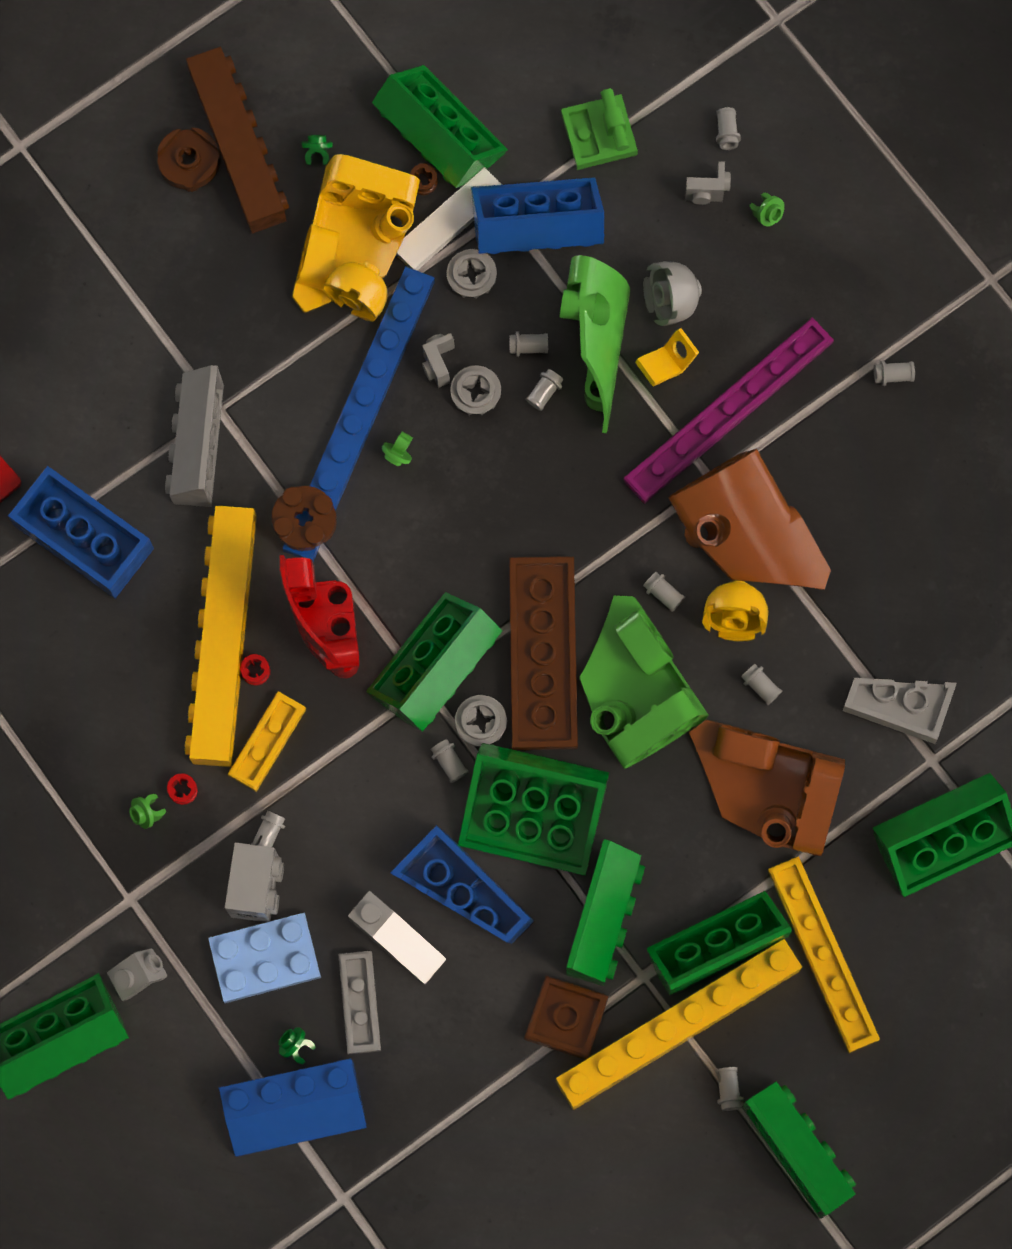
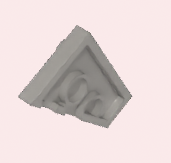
[842,678,957,744]

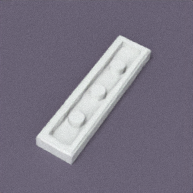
[396,167,502,271]

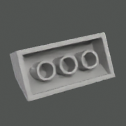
[165,365,224,507]

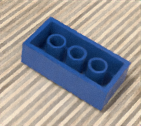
[8,466,154,599]

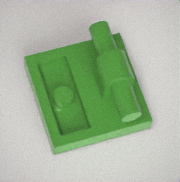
[561,89,638,170]

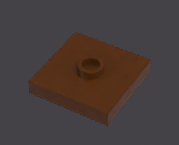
[524,975,609,1060]

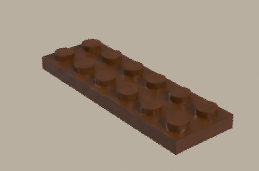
[510,557,578,750]

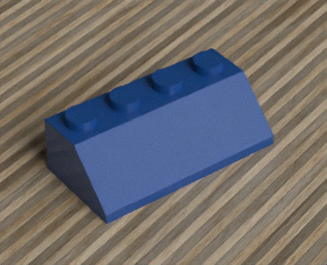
[471,177,604,254]
[219,1059,367,1157]

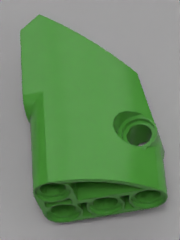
[560,255,630,433]
[579,595,709,769]

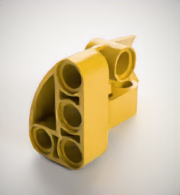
[292,154,420,313]

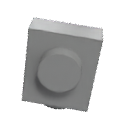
[685,161,731,205]
[422,333,455,388]
[107,949,167,1001]

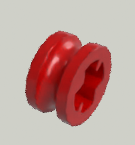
[240,654,271,686]
[167,773,198,805]

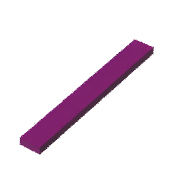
[623,317,834,504]

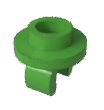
[749,192,784,227]
[382,431,413,466]
[129,794,166,829]

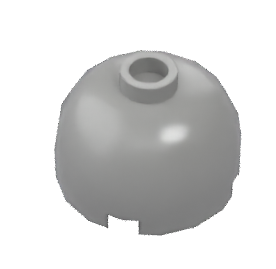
[643,261,702,326]

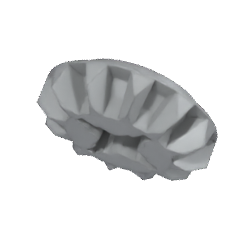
[447,249,497,299]
[450,365,501,415]
[455,695,507,747]

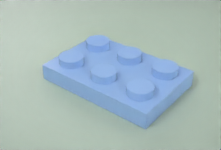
[208,913,321,1003]

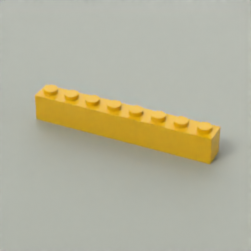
[185,506,257,767]
[556,939,802,1110]

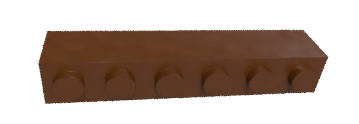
[186,46,289,234]

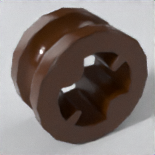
[410,163,438,195]

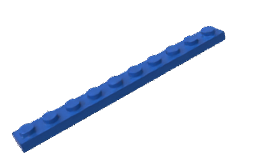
[282,266,435,562]

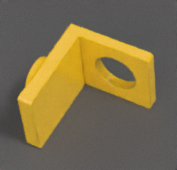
[635,328,699,386]

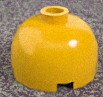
[323,261,387,322]
[702,581,768,641]

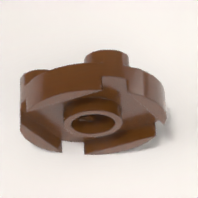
[157,127,221,192]
[272,486,337,551]

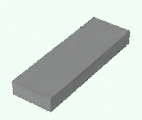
[339,951,381,1055]

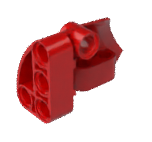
[280,555,360,678]

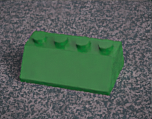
[372,65,508,188]
[366,592,502,732]
[872,773,1012,898]
[566,839,645,986]
[646,891,792,996]
[0,973,129,1100]
[742,1081,856,1219]

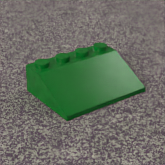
[458,743,610,876]

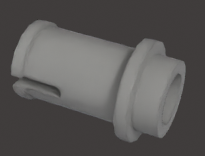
[716,107,741,150]
[509,331,548,357]
[874,361,915,386]
[525,369,563,411]
[643,572,685,612]
[741,664,783,705]
[431,739,469,783]
[251,810,285,847]
[716,1067,744,1111]

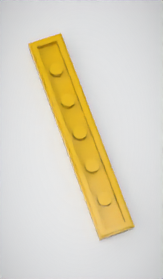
[768,856,880,1053]

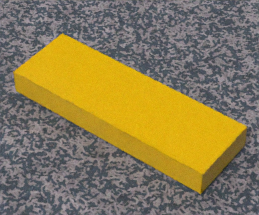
[228,691,306,792]

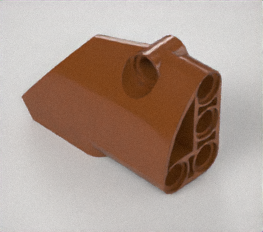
[668,449,831,590]
[689,719,845,857]

